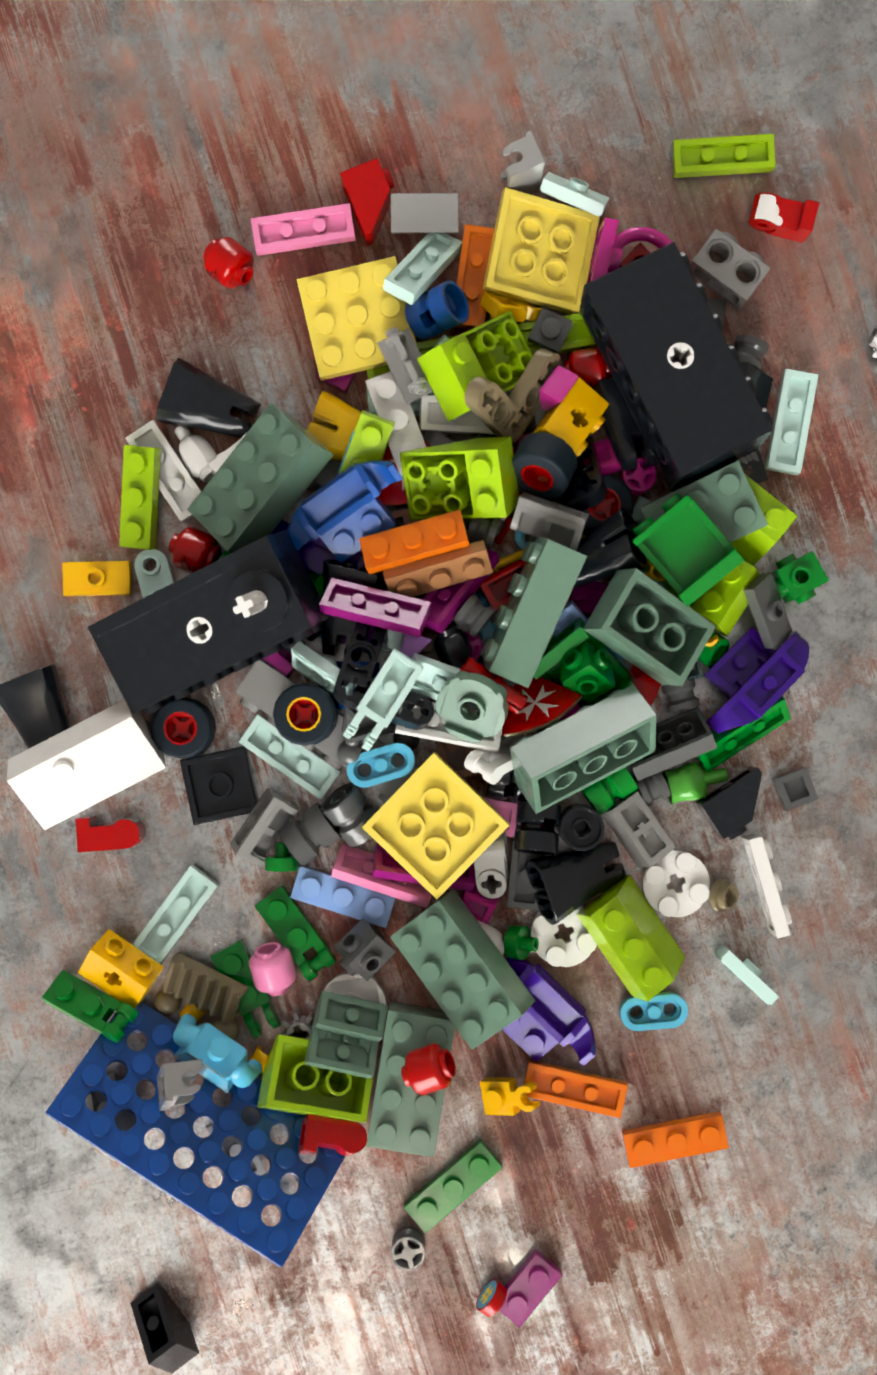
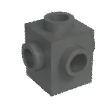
[334,918,396,981]

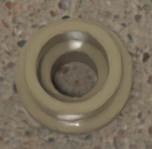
[708,878,738,912]

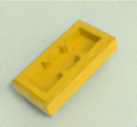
[62,561,133,597]

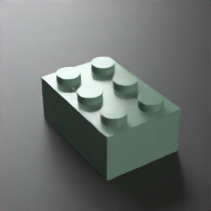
[641,460,768,543]
[583,568,716,686]

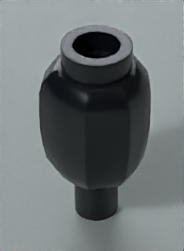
[434,622,473,669]

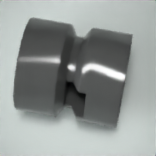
[320,782,377,847]
[278,802,342,866]

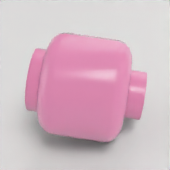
[249,942,297,996]

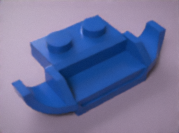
[287,460,403,563]

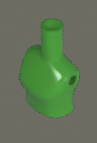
[663,762,728,805]

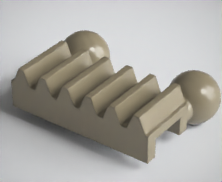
[155,952,248,1040]

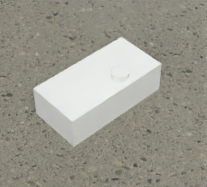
[7,700,166,830]

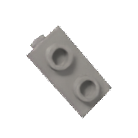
[377,327,433,404]

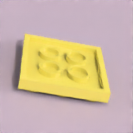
[482,187,600,314]
[297,256,416,381]
[362,751,510,899]

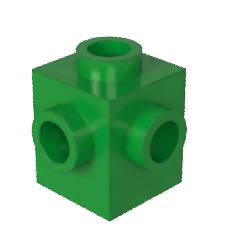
[771,551,829,604]
[560,641,616,703]

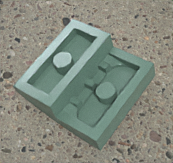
[304,990,388,1079]

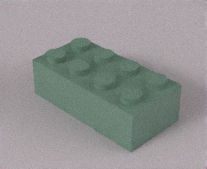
[187,403,334,553]
[479,537,587,688]
[510,684,656,814]
[390,889,536,1050]
[366,1001,455,1157]

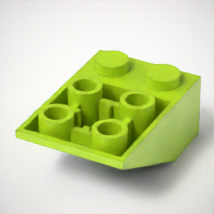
[417,311,533,422]
[399,436,519,519]
[644,559,760,637]

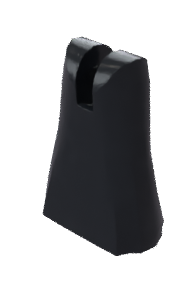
[156,358,261,438]
[592,377,657,471]
[573,508,648,589]
[321,559,387,661]
[0,664,70,749]
[526,842,626,925]

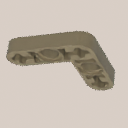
[464,348,562,443]

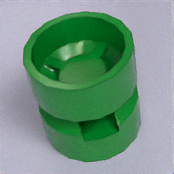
[581,768,639,816]

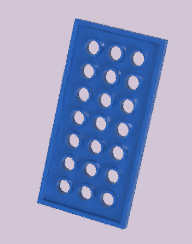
[45,1002,345,1268]

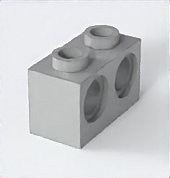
[690,229,771,311]

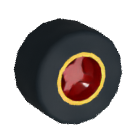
[273,683,338,746]

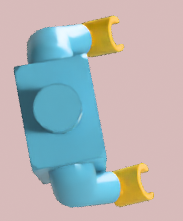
[173,1003,269,1093]

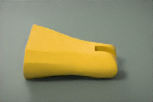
[308,390,389,461]

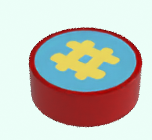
[476,1279,507,1317]

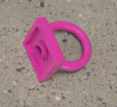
[587,217,672,283]

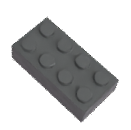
[630,706,717,781]

